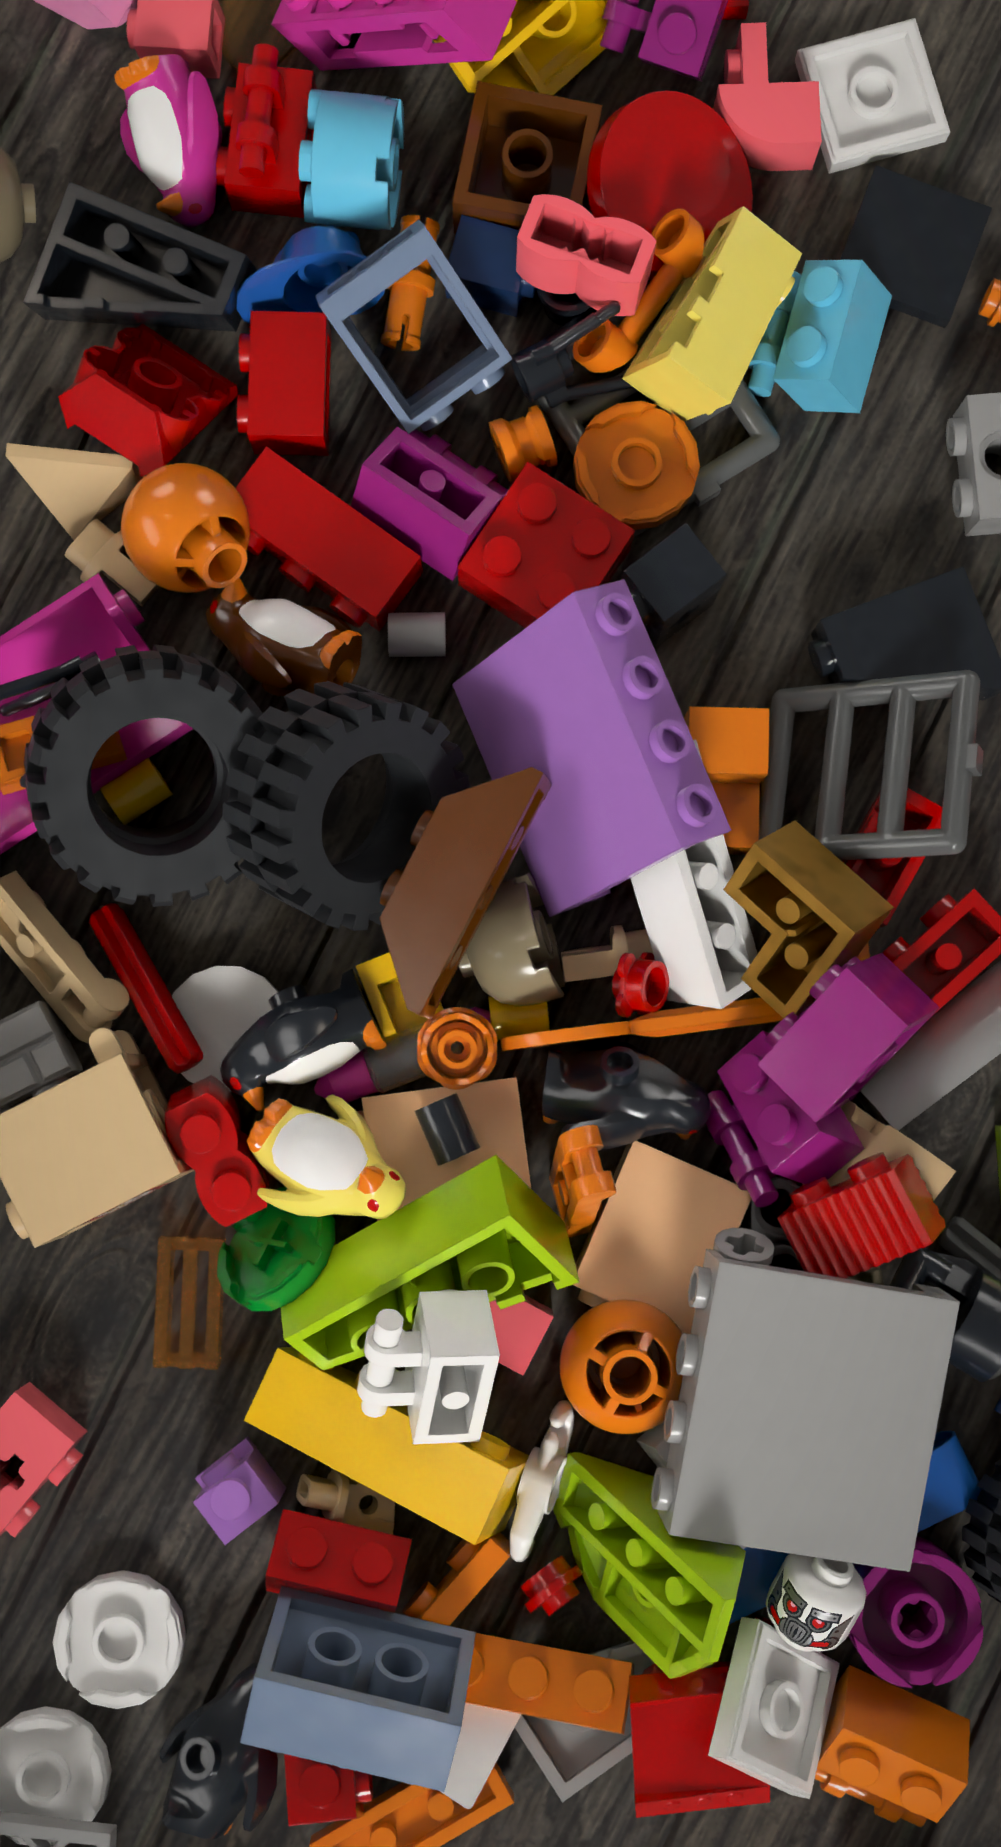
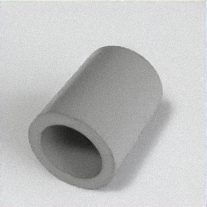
[388,612,446,657]

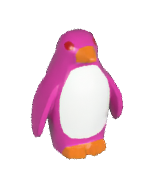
[114,54,222,228]

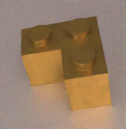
[723,821,894,1018]

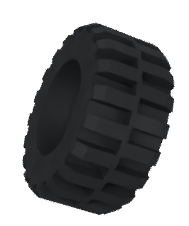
[24,644,267,907]

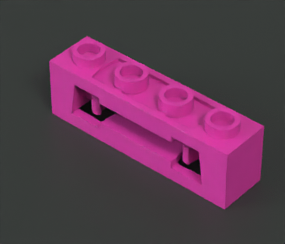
[271,0,517,71]

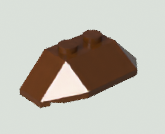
[379,767,552,1020]

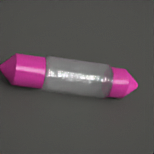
[314,1007,497,1103]

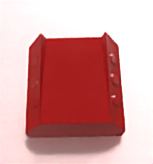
[58,323,238,477]
[629,1662,770,1818]

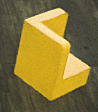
[356,952,444,1039]

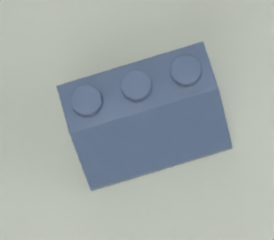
[240,1586,476,1792]

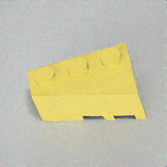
[622,206,802,421]

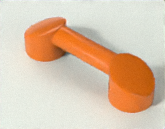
[572,209,704,373]

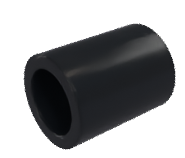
[415,1093,480,1166]

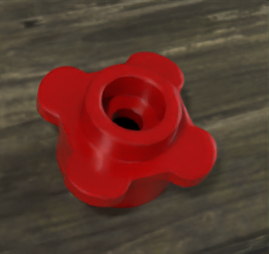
[612,952,669,1017]

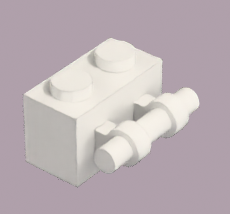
[357,1289,500,1444]

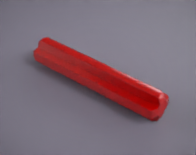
[89,903,203,1074]

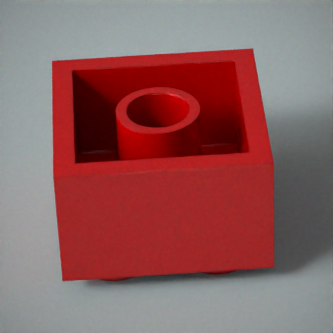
[457,462,635,628]

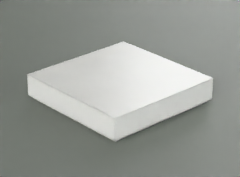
[794,18,950,174]
[708,1617,839,1799]

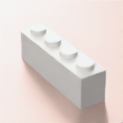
[630,740,757,1009]

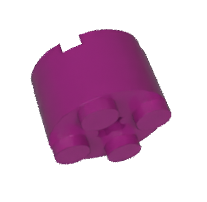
[848,1536,984,1688]

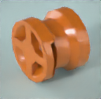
[489,405,558,482]

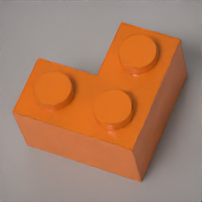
[684,706,769,855]

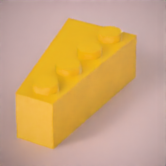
[244,1347,529,1545]

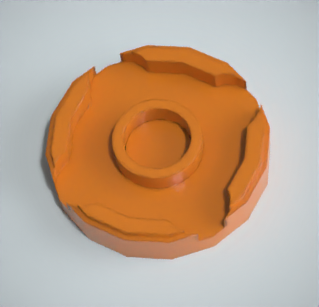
[573,401,700,530]

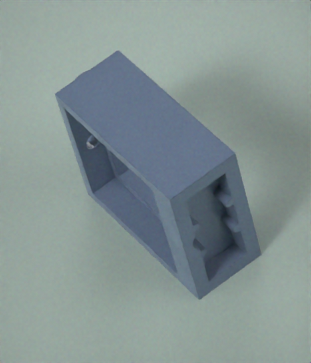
[315,219,512,434]

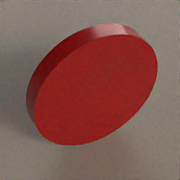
[587,90,753,281]

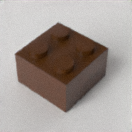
[452,81,602,234]

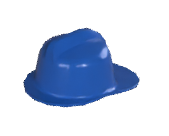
[236,226,385,324]

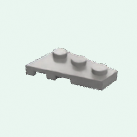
[515,1640,713,1803]

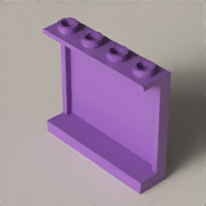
[452,579,731,917]

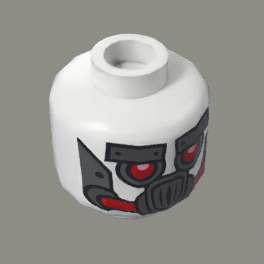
[766,1554,867,1652]

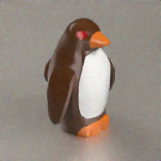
[206,577,362,696]

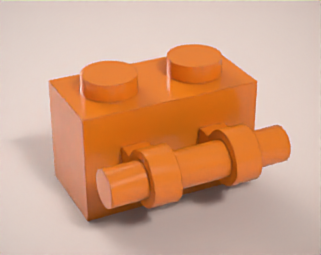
[815,1665,970,1827]

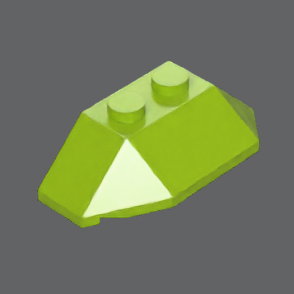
[553,1452,746,1679]

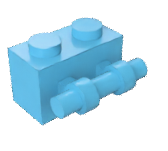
[748,260,892,413]

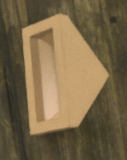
[5,443,144,540]

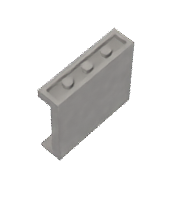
[651,1249,960,1572]

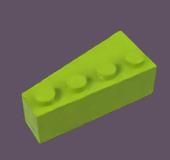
[280,1155,580,1370]

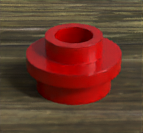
[521,1555,583,1616]

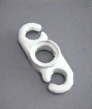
[509,1400,574,1562]

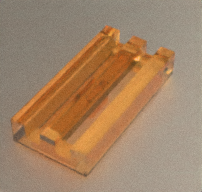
[153,1236,226,1370]

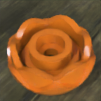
[417,1007,497,1090]

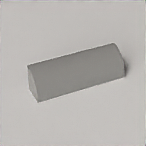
[855,961,1001,1131]

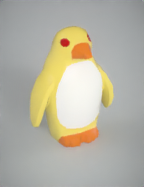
[247,1094,406,1219]

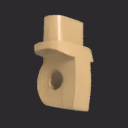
[65,519,158,606]
[561,925,653,982]
[296,1469,395,1535]

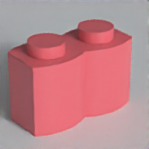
[516,194,657,316]

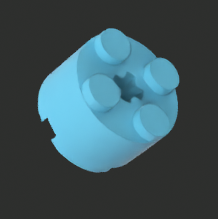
[298,89,404,230]

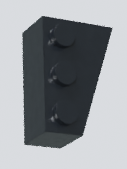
[23,181,258,332]

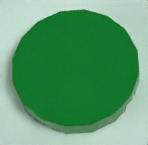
[217,1187,335,1312]

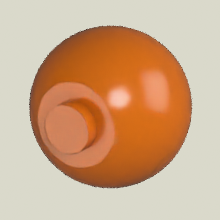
[121,463,250,593]
[560,1299,683,1434]

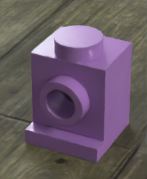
[193,1436,286,1545]

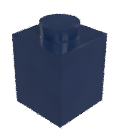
[446,215,537,317]

